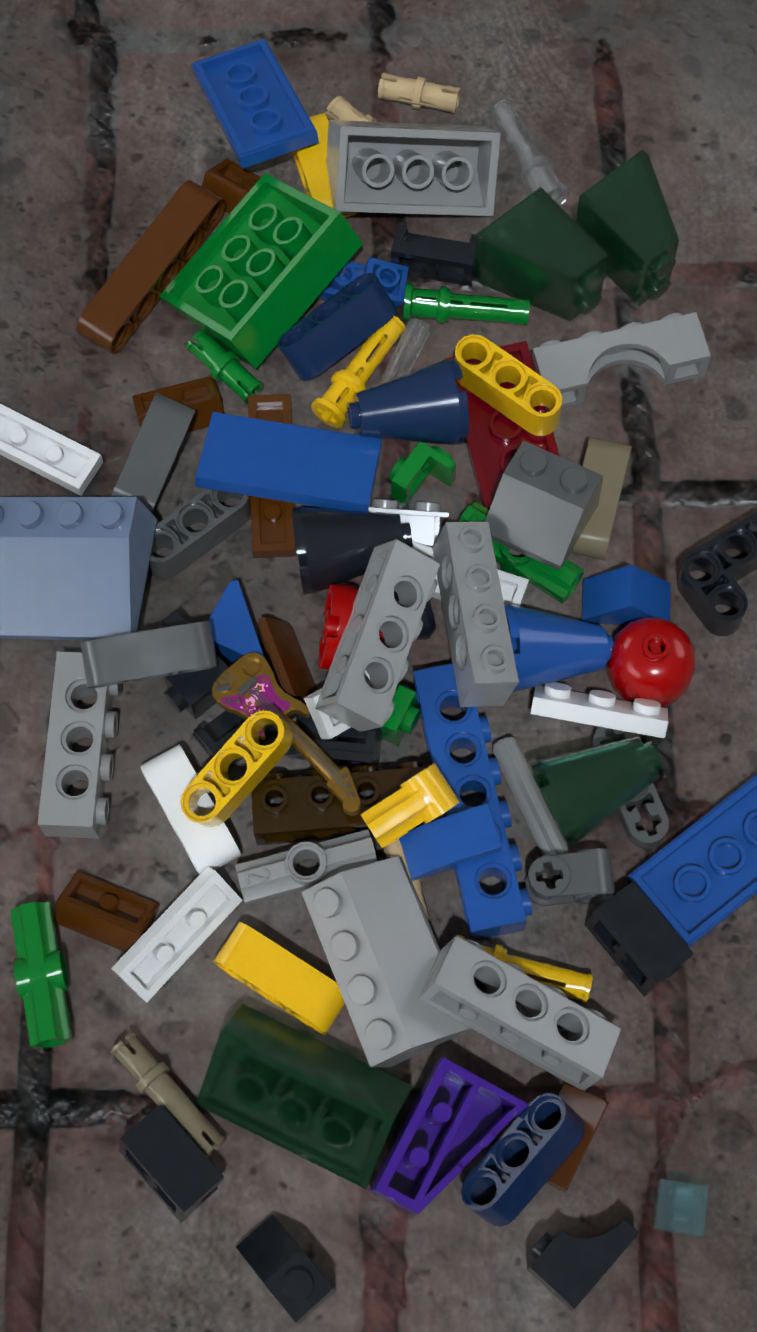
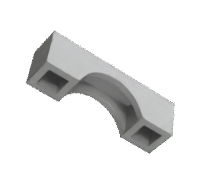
[532,312,711,411]

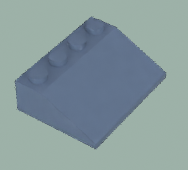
[0,497,157,641]

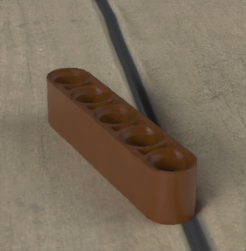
[77,180,226,354]

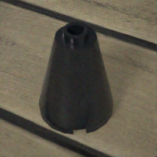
[292,507,413,595]

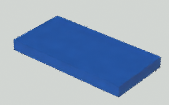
[191,39,319,169]
[195,412,382,513]
[626,775,757,948]

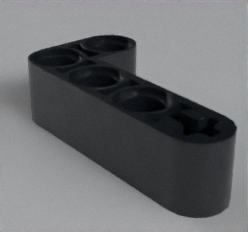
[677,512,757,636]

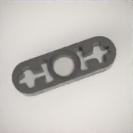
[591,727,669,849]

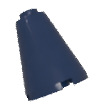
[347,359,469,445]

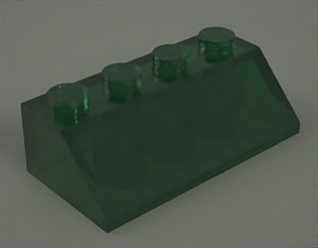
[196,1003,413,1189]

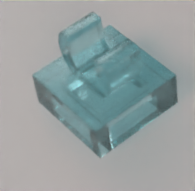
[653,1179,709,1238]

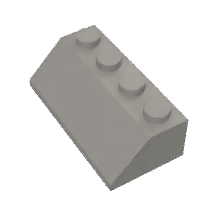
[326,120,501,216]
[301,856,471,1068]

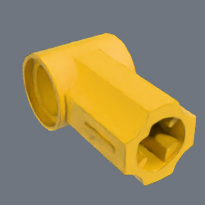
[360,763,460,848]

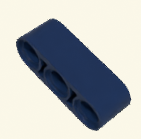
[277,273,397,381]
[461,1093,585,1227]

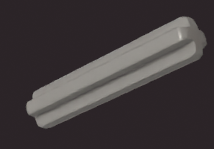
[493,736,568,856]

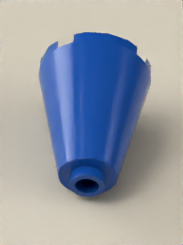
[504,604,614,692]

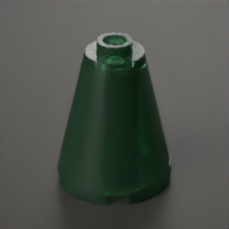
[528,737,663,846]

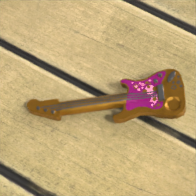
[212,652,361,816]

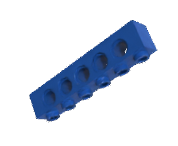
[413,663,532,941]

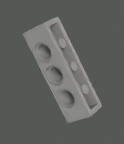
[432,522,519,707]
[315,539,440,732]
[37,651,122,839]
[418,935,621,1091]

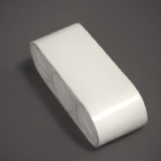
[139,745,241,875]

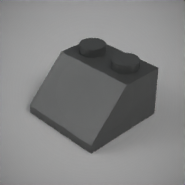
[485,441,603,571]

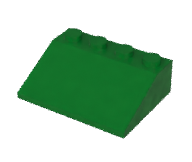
[159,173,363,369]

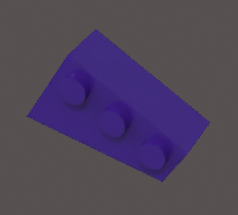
[368,1057,529,1214]

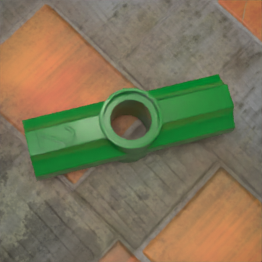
[459,501,584,604]
[10,901,73,1049]

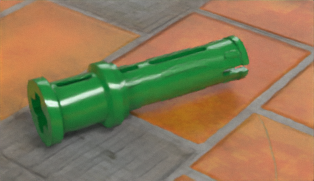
[403,283,530,326]

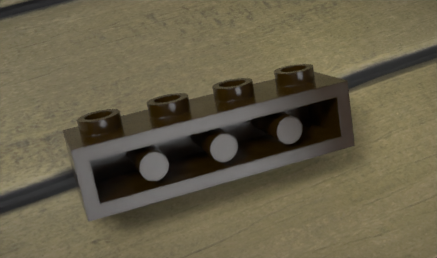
[251,762,438,846]

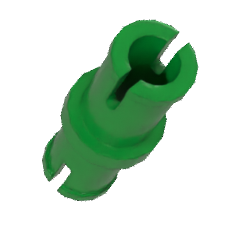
[186,329,264,404]

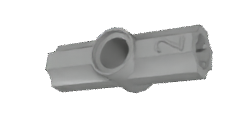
[235,829,378,905]

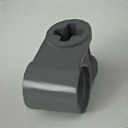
[524,848,616,906]

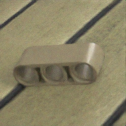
[571,437,632,561]

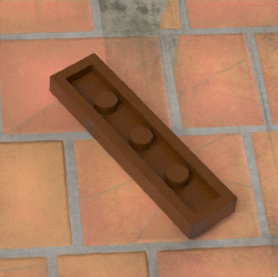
[248,394,296,558]

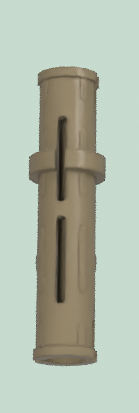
[110,1032,226,1157]

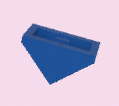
[582,565,671,625]
[208,580,264,664]

